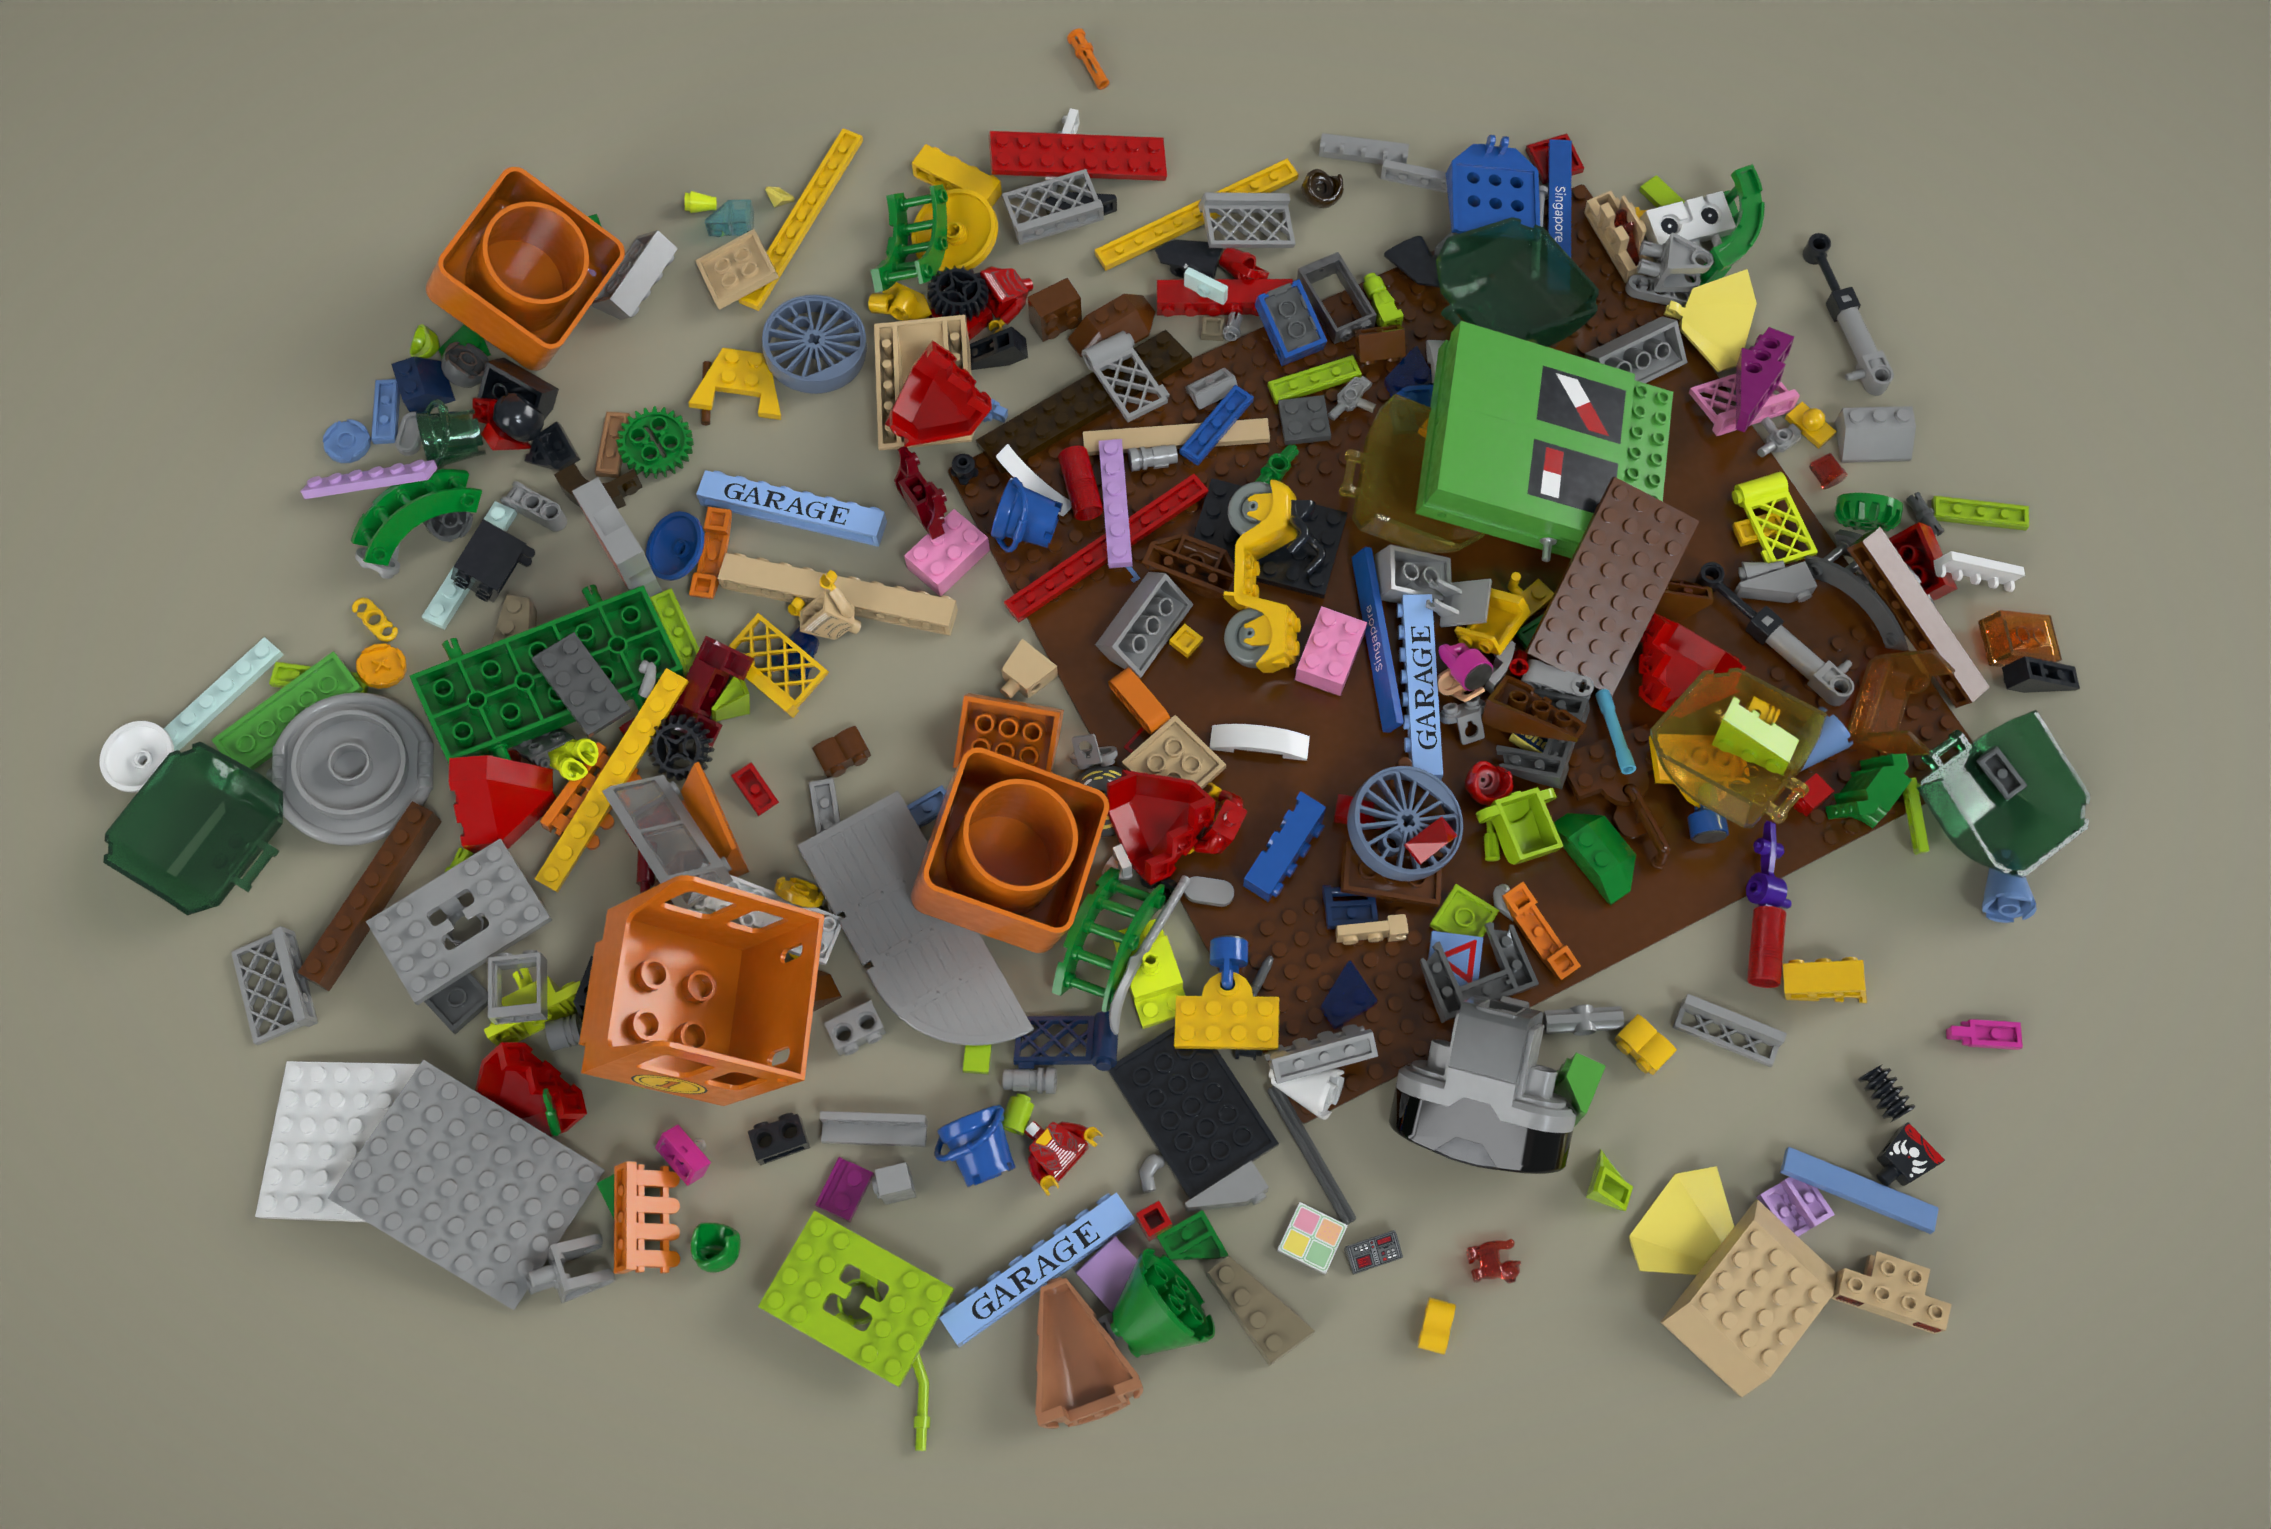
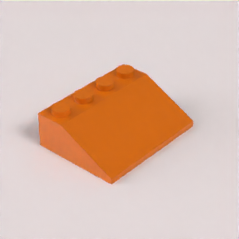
[953,693,1064,773]
[681,762,749,877]

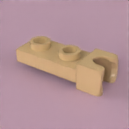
[1335,914,1408,945]

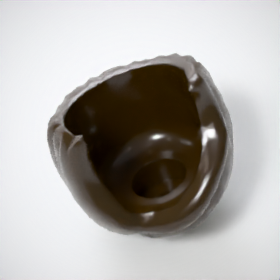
[1301,169,1344,209]

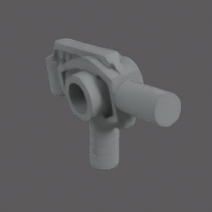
[1328,376,1376,420]
[1757,417,1802,457]

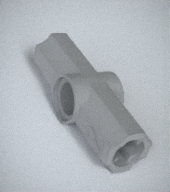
[1543,1005,1624,1036]

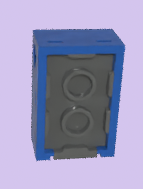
[1254,279,1327,366]

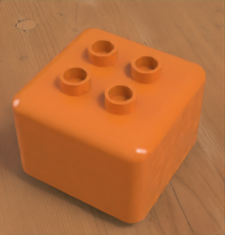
[426,167,625,371]
[911,748,1109,953]

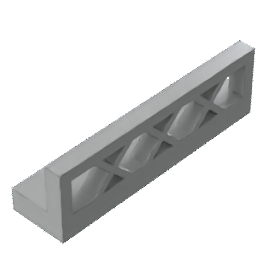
[1673,994,1787,1067]
[820,1111,928,1147]

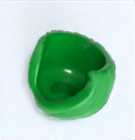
[691,1222,741,1273]

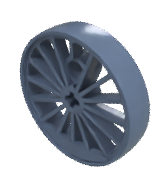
[762,295,867,394]
[1347,766,1463,881]

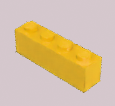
[912,144,1002,207]

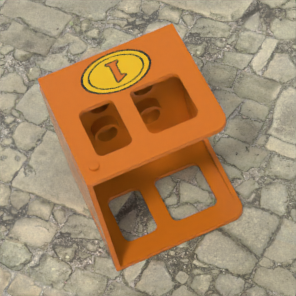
[579,875,825,1106]

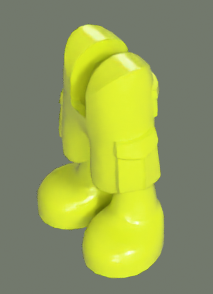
[548,738,598,781]

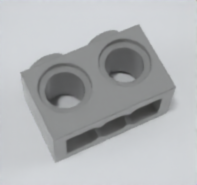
[824,1000,886,1056]

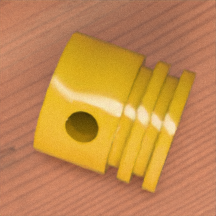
[1745,696,1781,725]

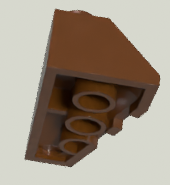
[1482,675,1587,742]

